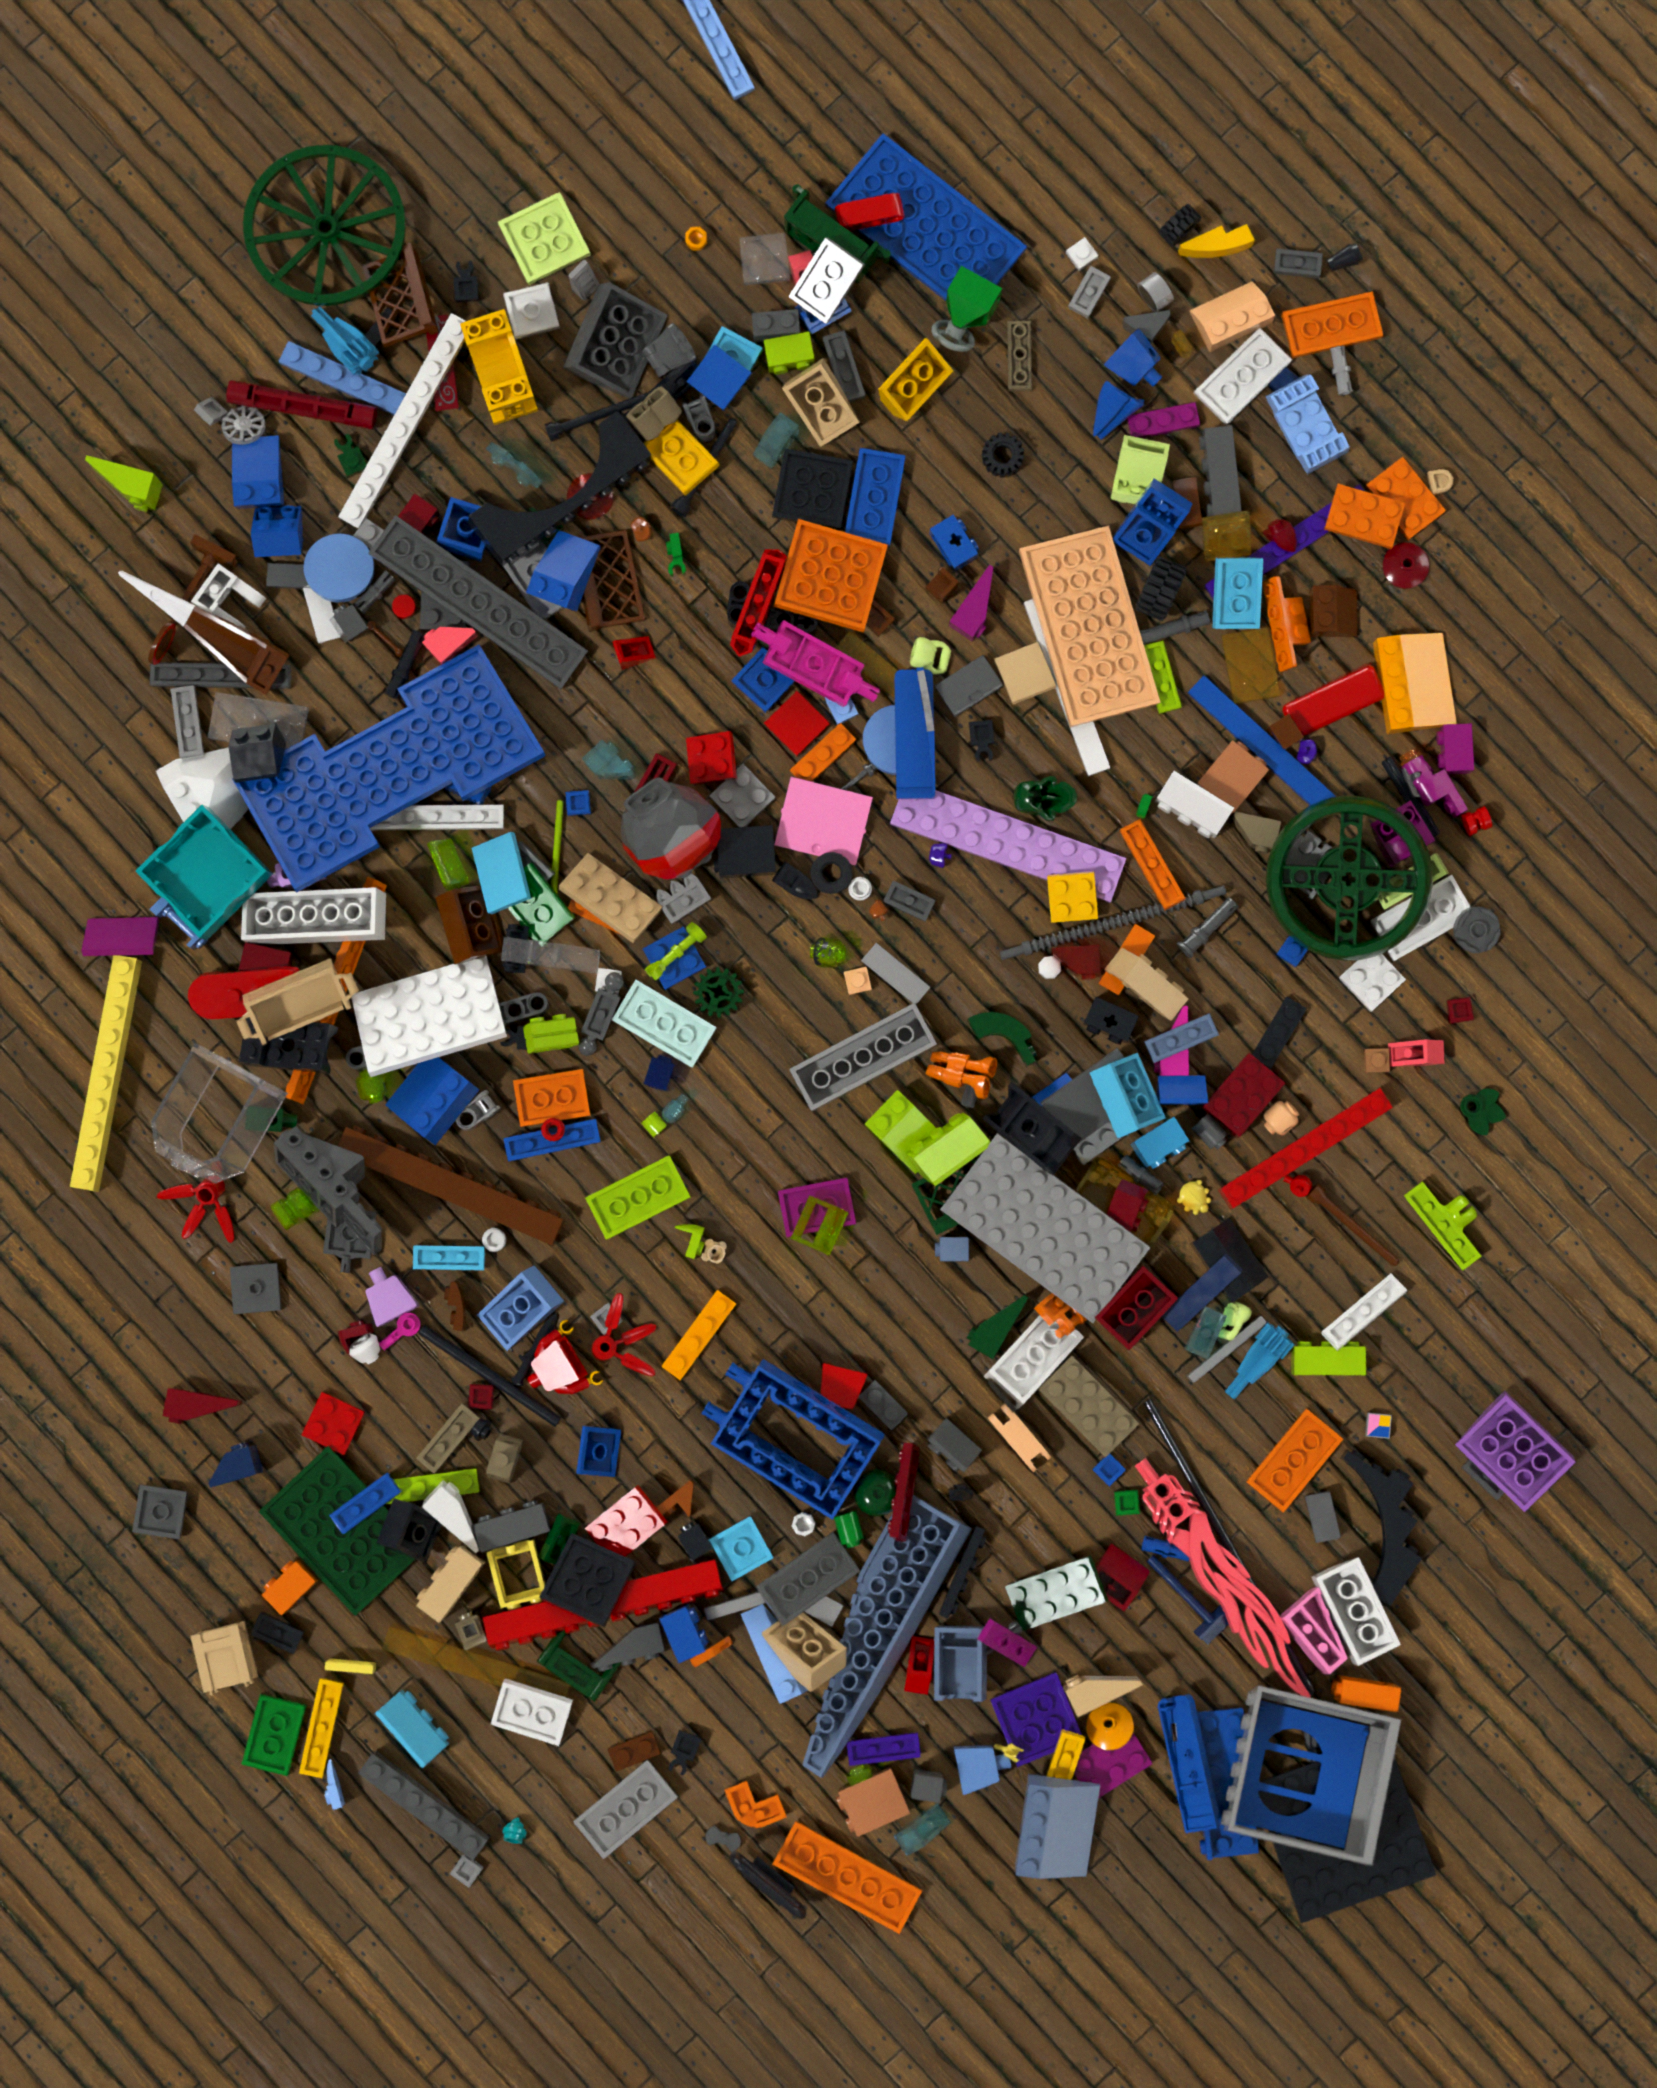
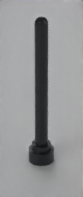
[544,392,648,442]
[670,418,737,517]

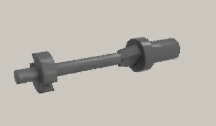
[841,763,877,790]

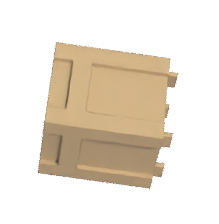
[191,1621,258,1696]

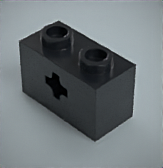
[1083,997,1139,1045]

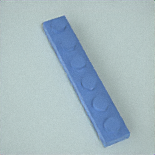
[279,341,406,415]

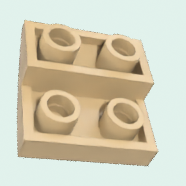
[994,642,1056,705]

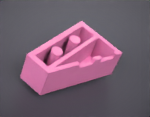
[1280,1587,1347,1674]

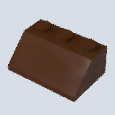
[435,885,507,965]

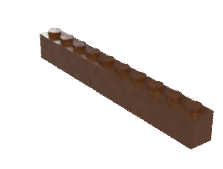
[338,1125,565,1246]

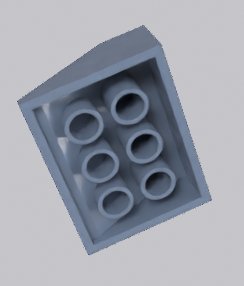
[1015,1774,1100,1879]

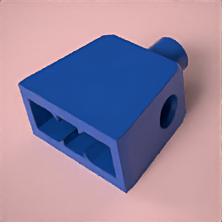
[1104,328,1162,387]

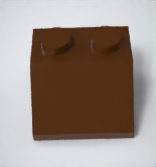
[1309,585,1357,637]

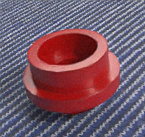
[541,1118,565,1142]

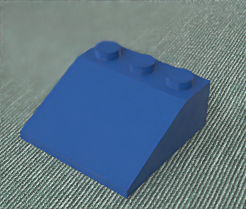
[385,1057,480,1145]

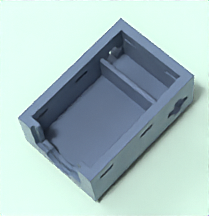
[934,1625,987,1702]

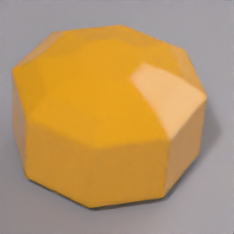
[685,227,707,251]

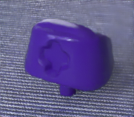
[1297,739,1317,764]
[929,843,951,868]

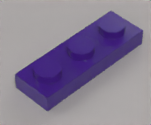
[847,1732,921,1766]

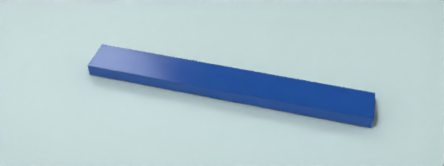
[1187,675,1336,819]

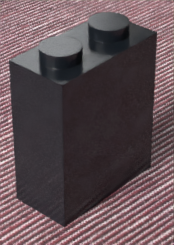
[714,825,776,879]

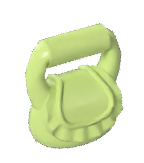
[910,637,951,675]
[1216,1301,1252,1341]

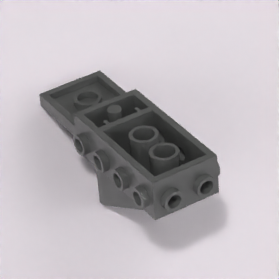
[274,1126,382,1255]

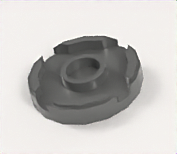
[1453,906,1501,953]

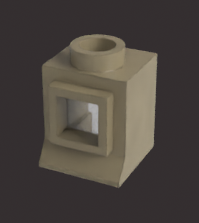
[455,1611,487,1651]

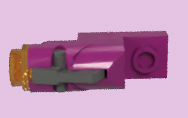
[1399,748,1468,818]

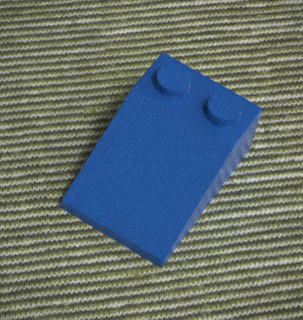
[232,435,284,509]
[526,530,601,612]

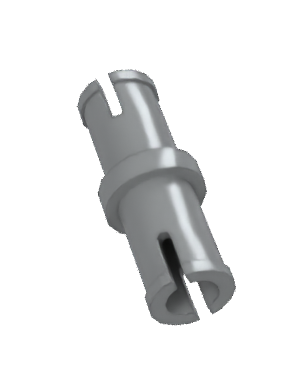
[1330,346,1353,395]

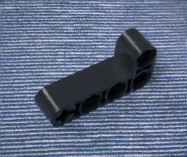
[727,581,818,636]

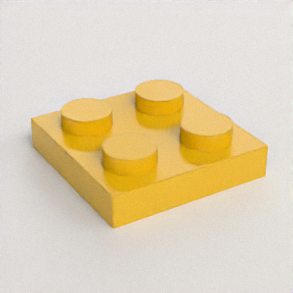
[1047,871,1098,923]

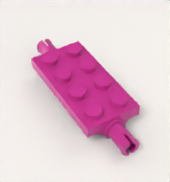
[751,621,880,707]

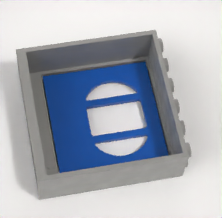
[1221,1686,1401,1865]

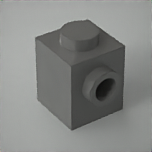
[330,605,368,643]

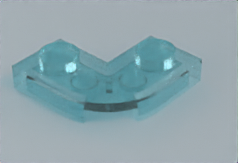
[486,442,543,488]

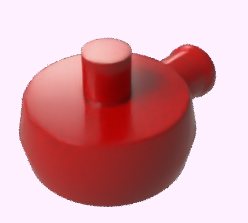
[1283,1175,1312,1197]

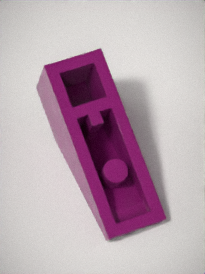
[949,565,993,642]

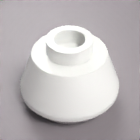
[349,1333,380,1364]

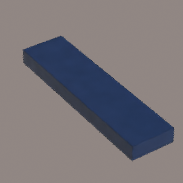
[1162,1253,1243,1332]

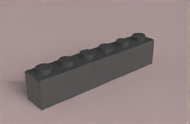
[358,1751,490,1860]

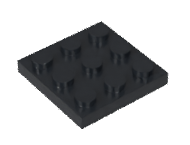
[772,448,853,530]
[540,1533,636,1628]

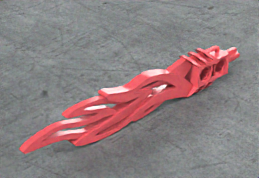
[1135,1458,1311,1698]

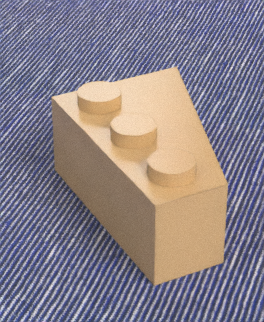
[1104,948,1188,1021]

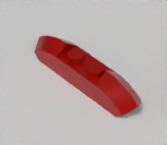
[730,549,788,657]

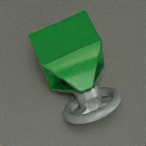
[931,266,1002,352]

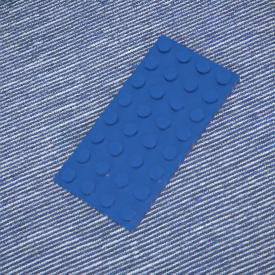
[825,133,1027,301]

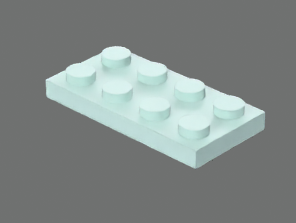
[612,980,717,1068]

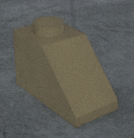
[1232,812,1281,854]

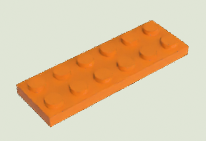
[773,1820,922,1934]

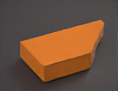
[690,1636,733,1667]

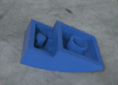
[1113,478,1193,566]

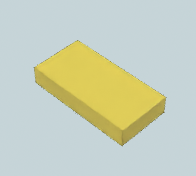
[325,1658,376,1674]

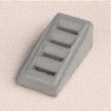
[569,260,599,300]

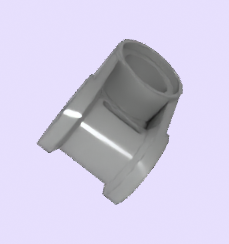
[456,1090,501,1131]

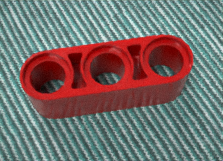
[835,193,905,231]

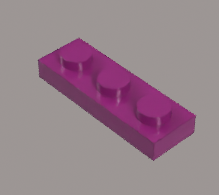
[1127,402,1200,438]

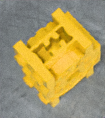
[460,309,538,425]

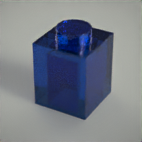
[643,1055,675,1093]

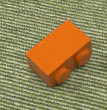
[262,1560,319,1616]

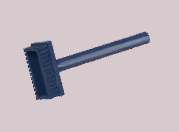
[1146,1555,1229,1645]

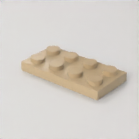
[559,853,662,944]

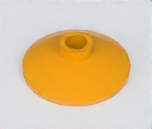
[1086,1703,1134,1750]

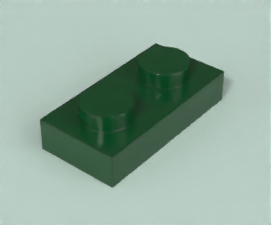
[538,1513,580,1565]

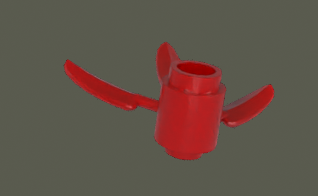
[157,1175,235,1243]
[591,1293,656,1377]

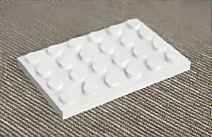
[351,956,507,1077]

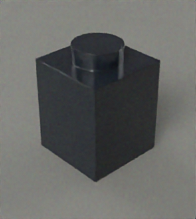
[678,1522,713,1561]

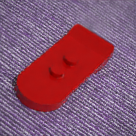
[188,966,300,1019]

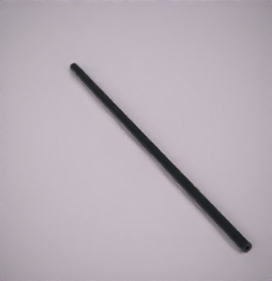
[1143,1399,1317,1696]

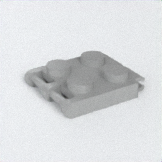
[1286,831,1332,900]

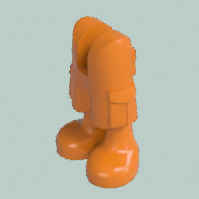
[925,1051,997,1099]

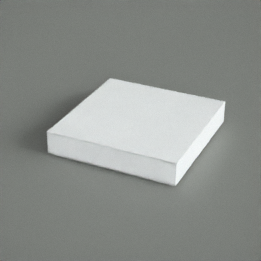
[503,283,560,340]

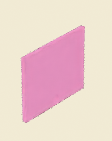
[774,777,873,865]

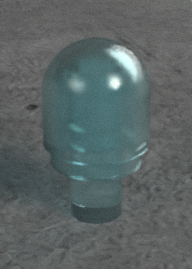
[661,1093,689,1123]

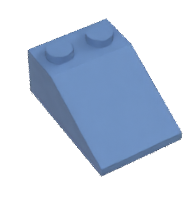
[477,1266,564,1351]

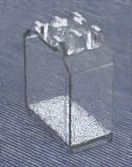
[151,1043,288,1183]

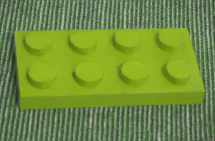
[585,1155,691,1240]

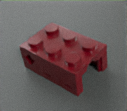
[1201,1053,1285,1138]

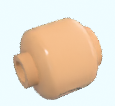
[1264,1101,1299,1136]

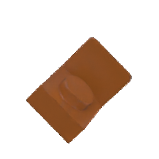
[656,1480,694,1518]

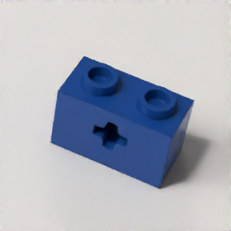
[929,514,979,573]

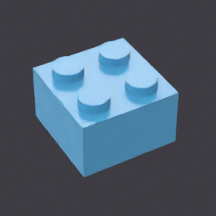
[1130,1117,1189,1169]

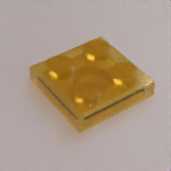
[1202,511,1251,562]

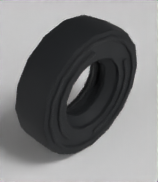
[810,852,853,894]

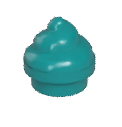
[502,1818,527,1844]

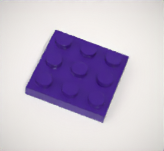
[990,1672,1082,1767]

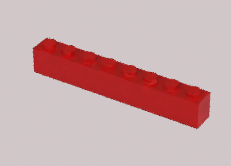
[1218,1088,1393,1210]

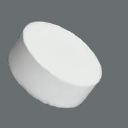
[482,1228,507,1252]

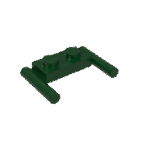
[536,1630,622,1702]

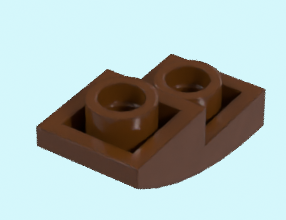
[1173,477,1203,529]
[444,1281,466,1331]

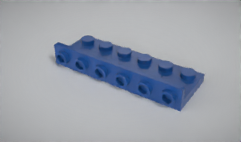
[1197,1707,1259,1860]

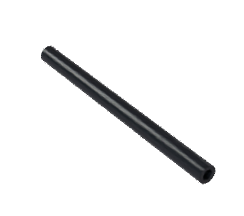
[418,1324,562,1427]

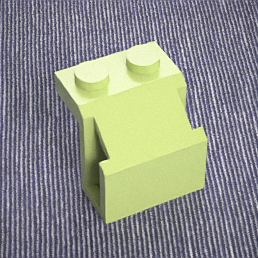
[1111,435,1170,504]

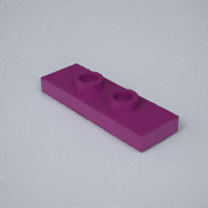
[977,1619,1037,1667]

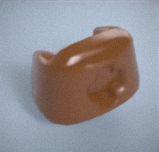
[630,517,652,542]
[869,900,888,921]

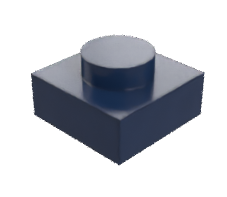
[1269,367,1299,391]

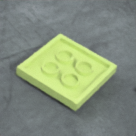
[498,192,591,285]

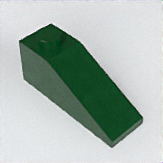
[966,1295,1028,1359]

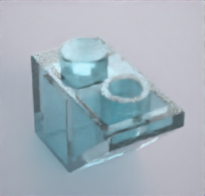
[582,740,635,780]

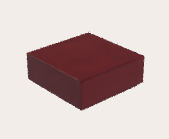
[1446,997,1474,1024]
[468,1384,494,1409]

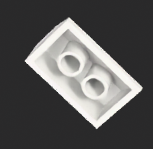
[1155,771,1234,838]

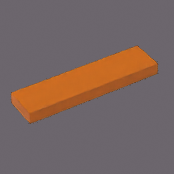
[1119,819,1186,911]

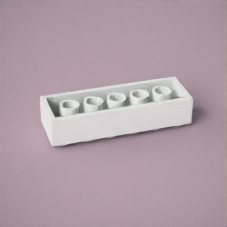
[241,888,386,945]

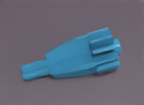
[311,306,379,375]
[1225,1322,1295,1400]

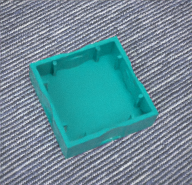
[135,804,273,940]

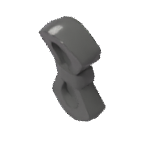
[705,1826,741,1852]

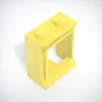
[486,1537,546,1610]

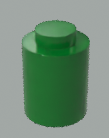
[834,1510,864,1548]

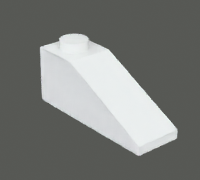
[422,1480,479,1553]

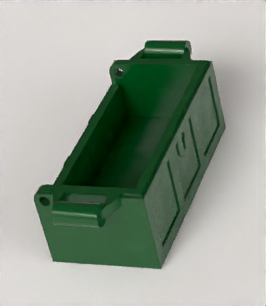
[784,184,891,284]

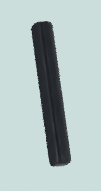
[1382,756,1440,837]

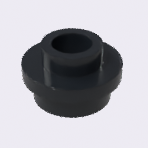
[471,1418,492,1441]

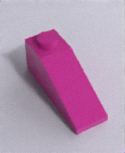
[1154,1006,1189,1076]

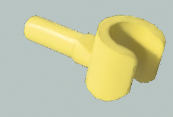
[994,1743,1023,1762]

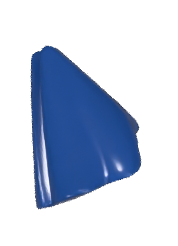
[1093,381,1144,440]

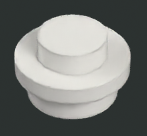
[848,877,872,901]

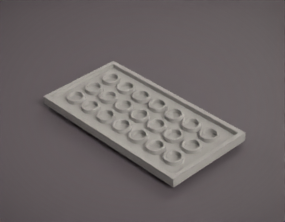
[940,1133,1150,1323]

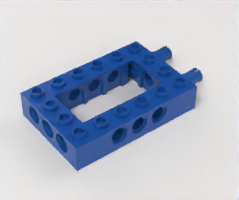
[701,1359,885,1520]

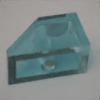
[753,412,799,469]
[1183,1306,1227,1360]
[893,1803,951,1856]

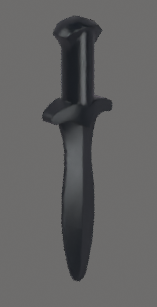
[511,1314,557,1386]

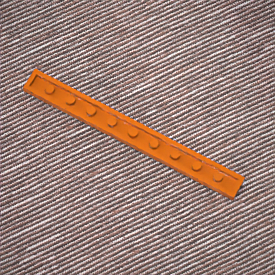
[284,877,387,1104]

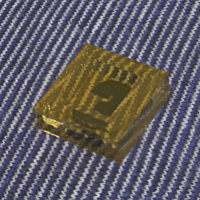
[1172,329,1193,359]

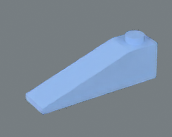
[741,1604,808,1704]

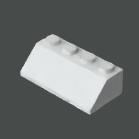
[1311,1557,1401,1666]

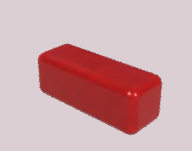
[1282,663,1384,736]

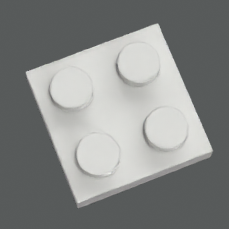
[1339,954,1406,1012]

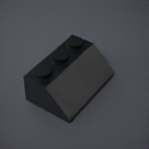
[1190,1218,1269,1303]

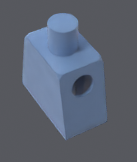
[954,1745,1011,1795]

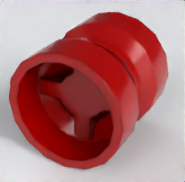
[1461,806,1492,836]

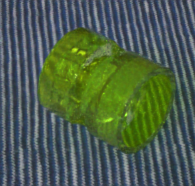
[270,1187,315,1230]

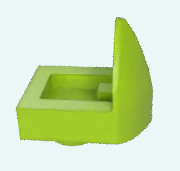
[675,1224,705,1259]

